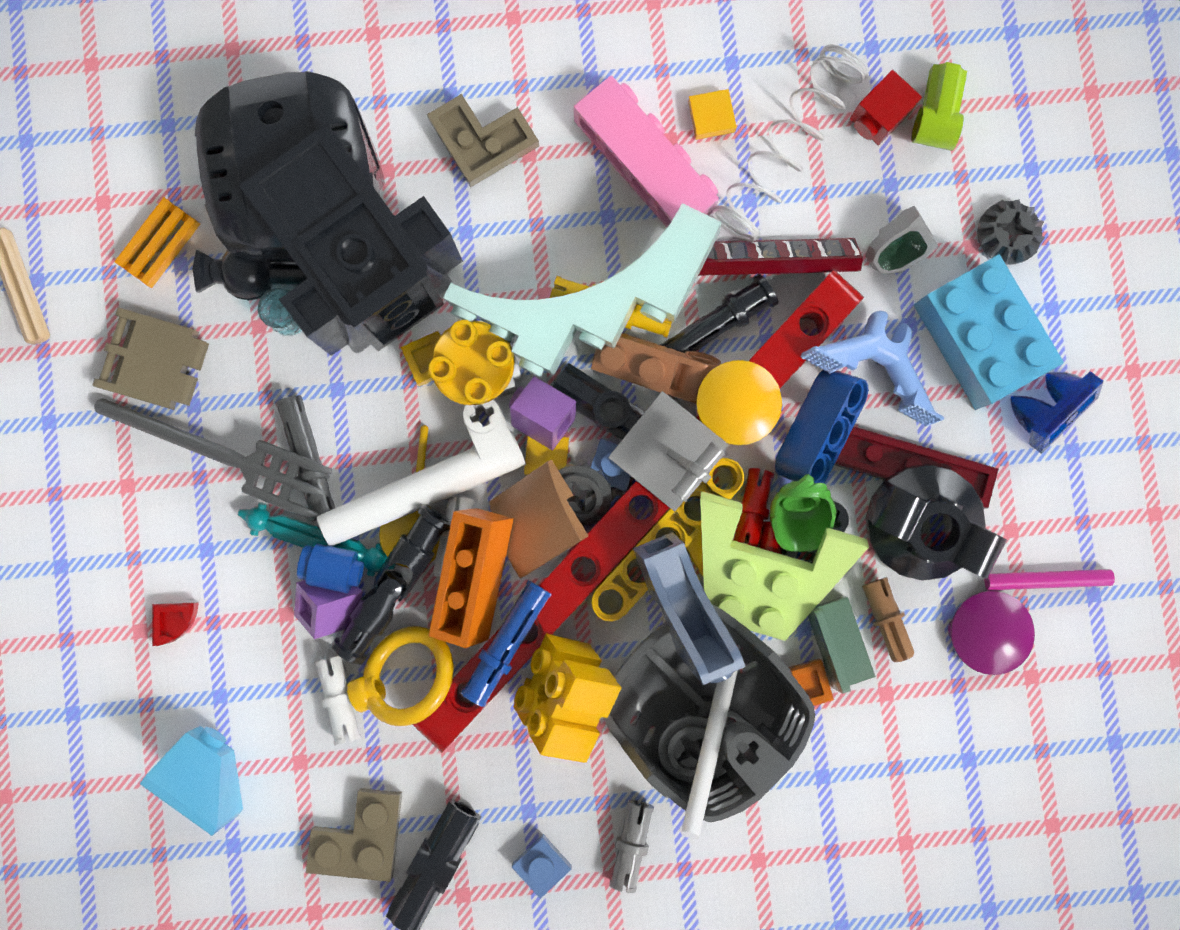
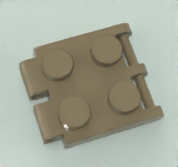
[92,307,209,410]

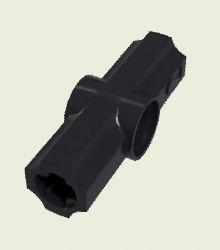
[553,363,645,440]
[386,799,482,930]

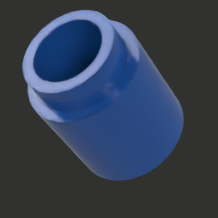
[297,543,364,593]

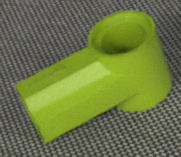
[911,62,968,151]

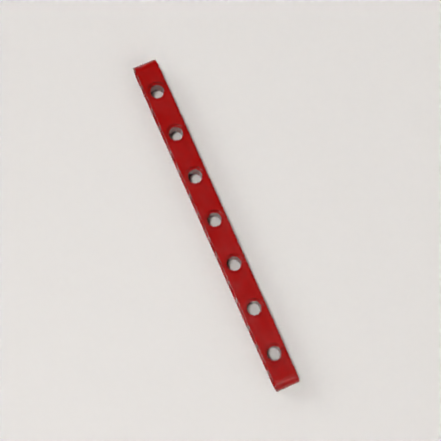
[413,270,864,753]

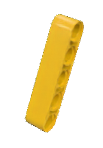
[591,458,744,622]

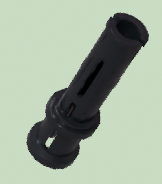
[660,274,779,353]

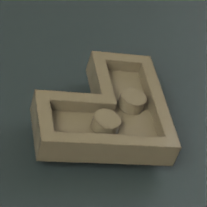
[427,94,539,188]
[306,788,402,882]

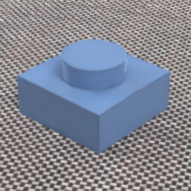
[590,439,631,492]
[512,834,572,899]

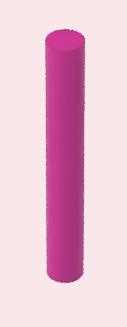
[984,569,1115,590]

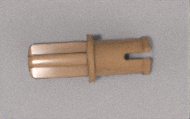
[862,577,914,662]

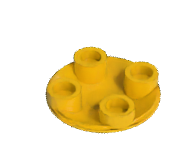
[429,320,515,405]
[697,360,782,445]

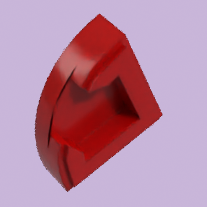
[152,602,199,646]

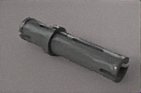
[275,395,335,521]

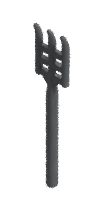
[94,398,332,518]

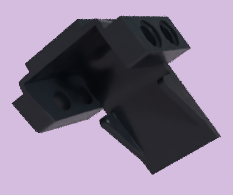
[238,123,463,356]

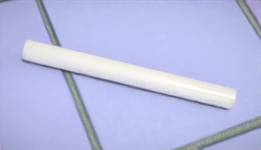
[681,670,738,839]

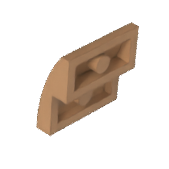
[489,460,589,579]

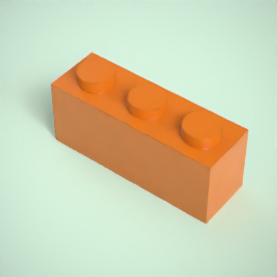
[429,508,514,648]

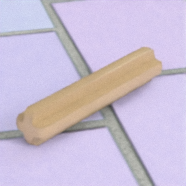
[0,228,50,345]

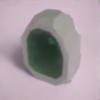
[865,206,939,274]

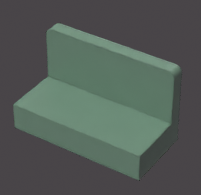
[808,596,876,694]

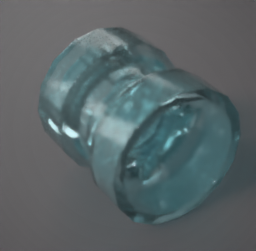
[258,288,302,336]

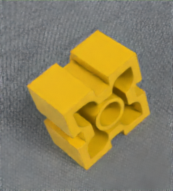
[513,634,622,763]

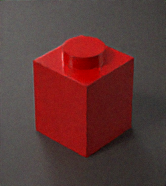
[850,69,922,146]

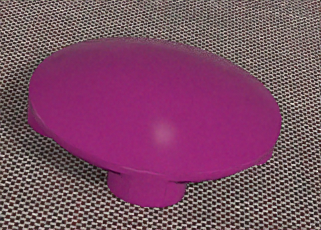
[948,591,1035,675]

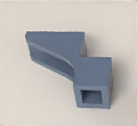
[633,532,745,685]

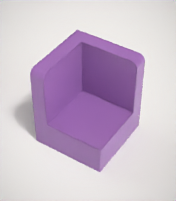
[294,580,363,639]

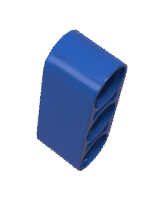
[775,370,869,483]

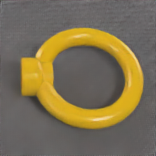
[347,626,454,726]

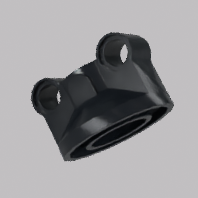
[865,464,1007,581]

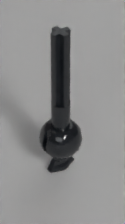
[192,250,307,301]

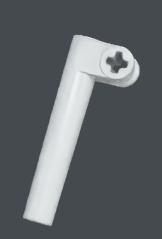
[317,400,526,546]

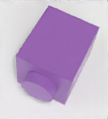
[509,376,576,451]

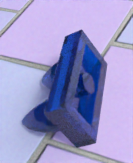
[1010,371,1104,454]

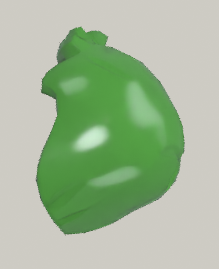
[770,474,837,552]

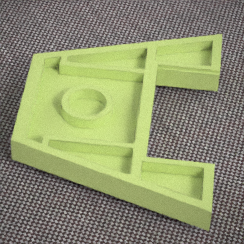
[700,491,869,641]

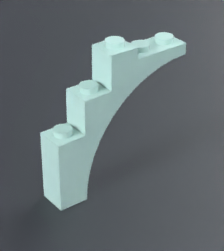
[443,203,721,377]

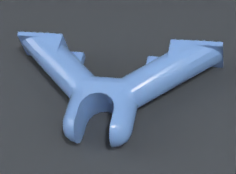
[801,310,944,426]

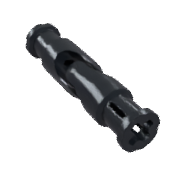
[331,504,451,665]

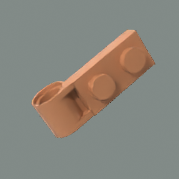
[591,333,721,403]

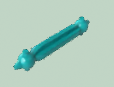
[238,502,396,577]

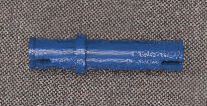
[460,580,552,707]

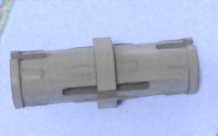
[609,800,654,893]

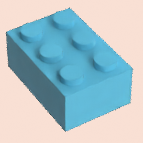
[913,254,1064,410]

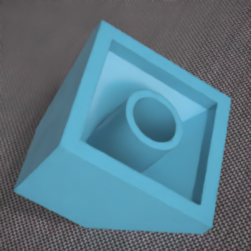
[140,726,243,836]

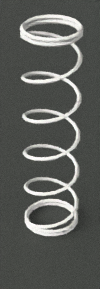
[712,44,867,242]

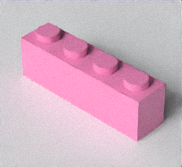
[574,75,719,228]

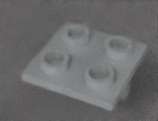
[608,391,729,511]

